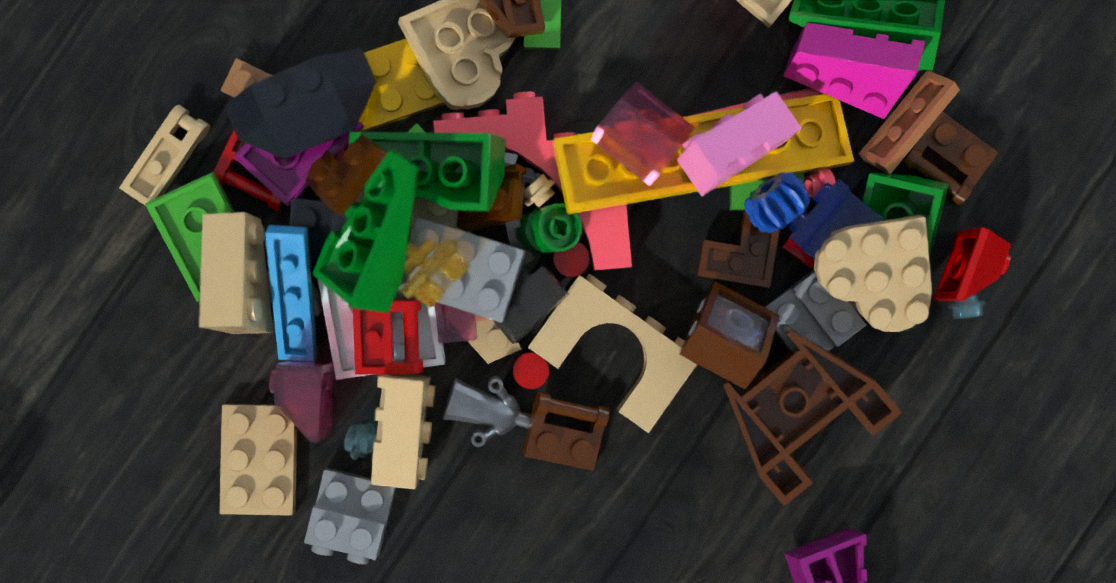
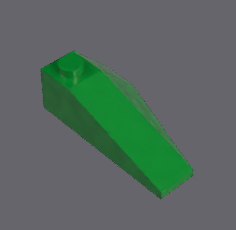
[789,0,945,71]
[861,172,949,331]

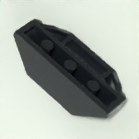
[225,48,377,159]

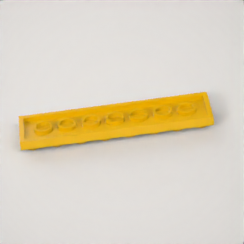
[552,94,854,215]

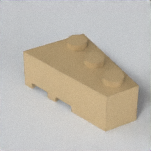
[199,212,273,334]
[371,374,436,489]

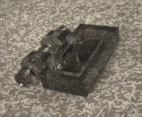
[492,247,569,344]

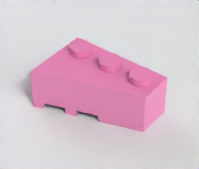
[677,92,802,196]

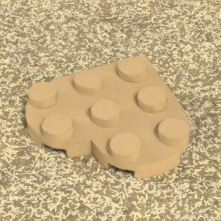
[398,0,515,110]
[814,215,932,332]

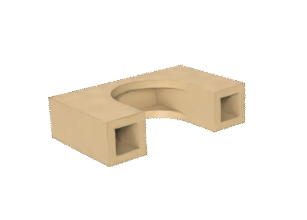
[528,274,697,433]

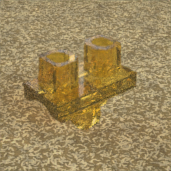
[400,239,471,308]

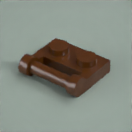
[900,112,999,205]
[522,392,610,471]

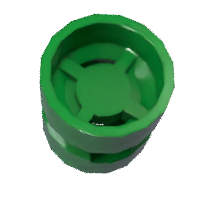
[517,203,582,254]

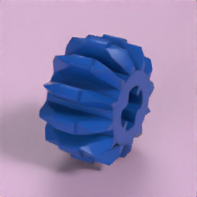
[744,172,810,233]

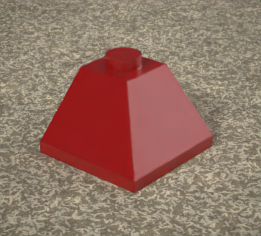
[933,227,1011,301]

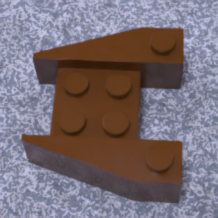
[721,325,902,506]

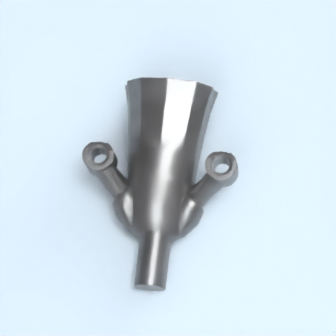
[443,376,531,447]

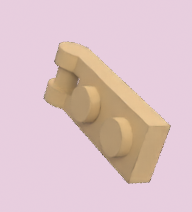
[119,105,210,206]

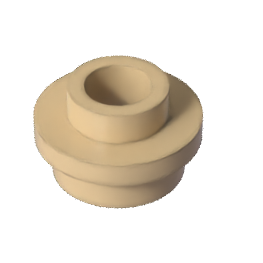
[524,174,556,208]

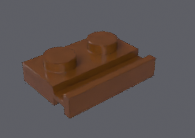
[457,163,526,232]

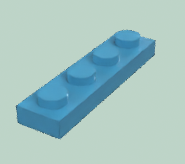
[265,225,318,362]

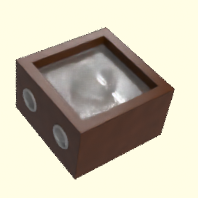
[679,281,780,390]

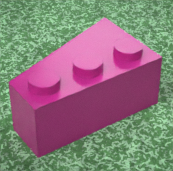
[783,22,925,119]

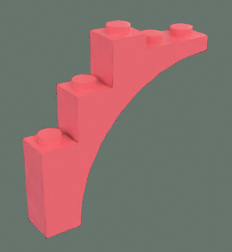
[433,92,632,271]

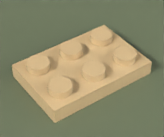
[220,404,298,516]

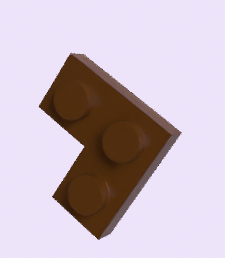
[305,134,387,217]
[696,210,780,288]

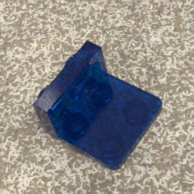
[789,179,885,260]

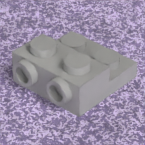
[764,269,866,351]
[304,468,396,564]

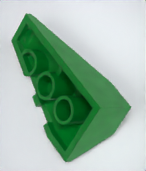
[349,132,506,211]
[312,150,418,313]

